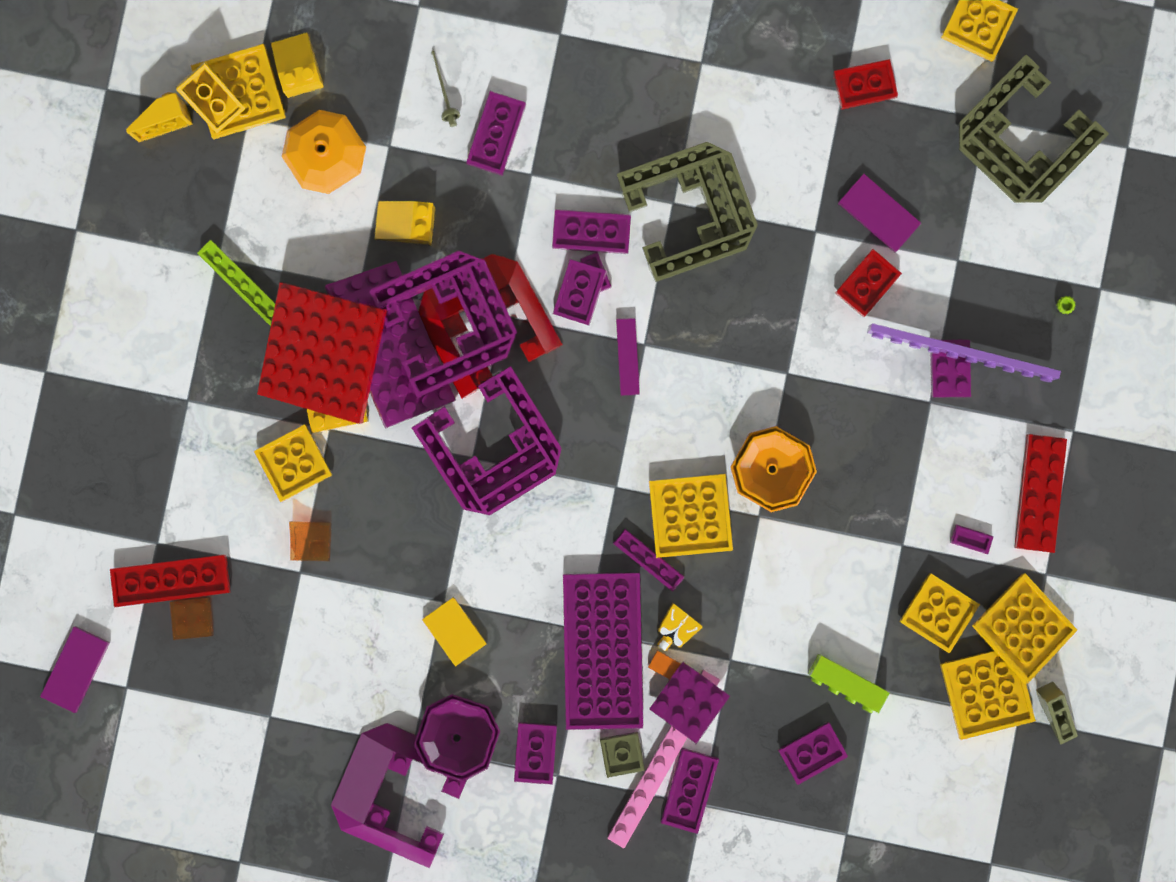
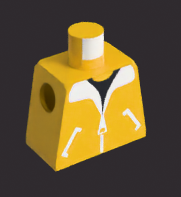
[657,603,703,651]

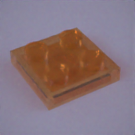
[170,597,214,640]

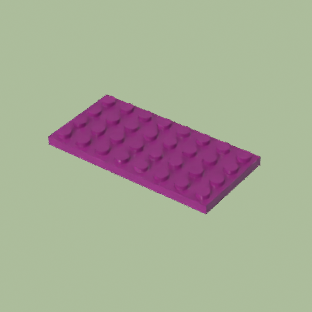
[325,261,456,429]
[563,573,643,730]

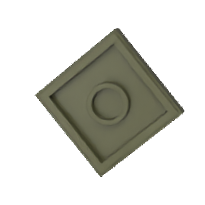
[600,732,645,778]

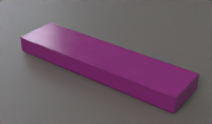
[616,318,640,396]
[613,529,684,592]

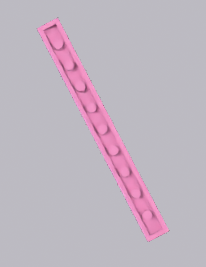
[607,670,720,848]

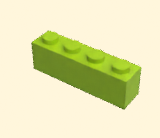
[808,654,890,714]

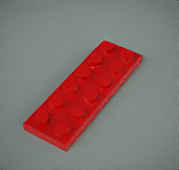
[1015,434,1067,553]
[110,554,231,607]

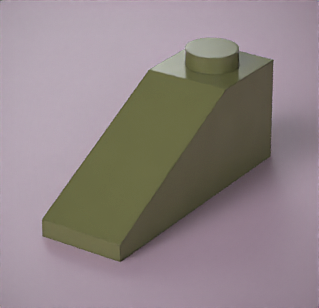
[1036,682,1078,744]

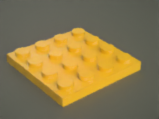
[191,44,286,139]
[649,474,733,558]
[972,573,1077,683]
[940,650,1036,740]

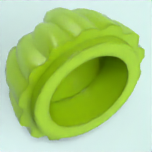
[1056,296,1075,314]

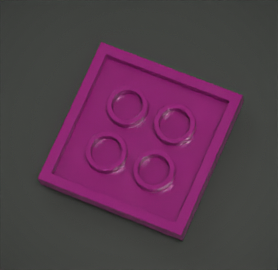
[649,662,730,744]

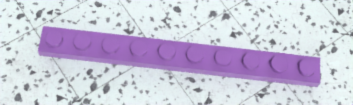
[867,323,1061,382]

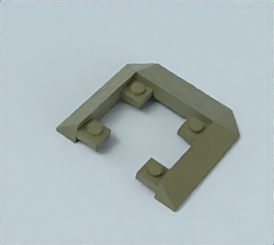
[959,54,1109,203]
[617,142,758,282]

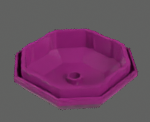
[414,694,500,782]

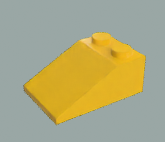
[271,32,324,98]
[176,61,246,133]
[126,92,193,142]
[375,201,435,245]

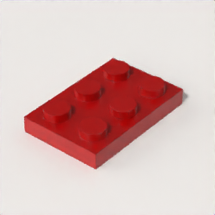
[833,59,898,110]
[835,249,902,317]

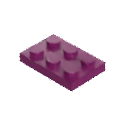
[553,259,607,326]
[930,340,971,398]
[514,722,557,785]
[778,722,848,785]

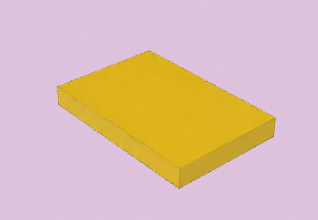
[422,597,487,667]

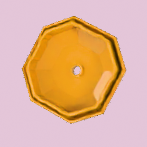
[282,110,366,194]
[730,426,817,512]

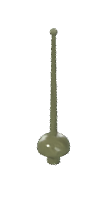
[431,51,460,127]

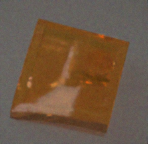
[289,521,331,561]

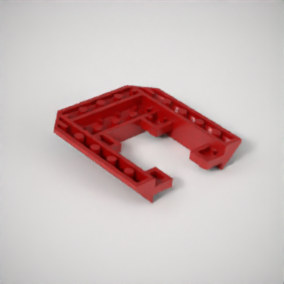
[418,254,562,399]

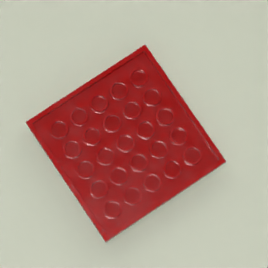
[257,282,387,424]

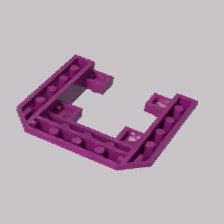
[369,251,517,398]
[411,366,562,515]
[331,723,467,868]

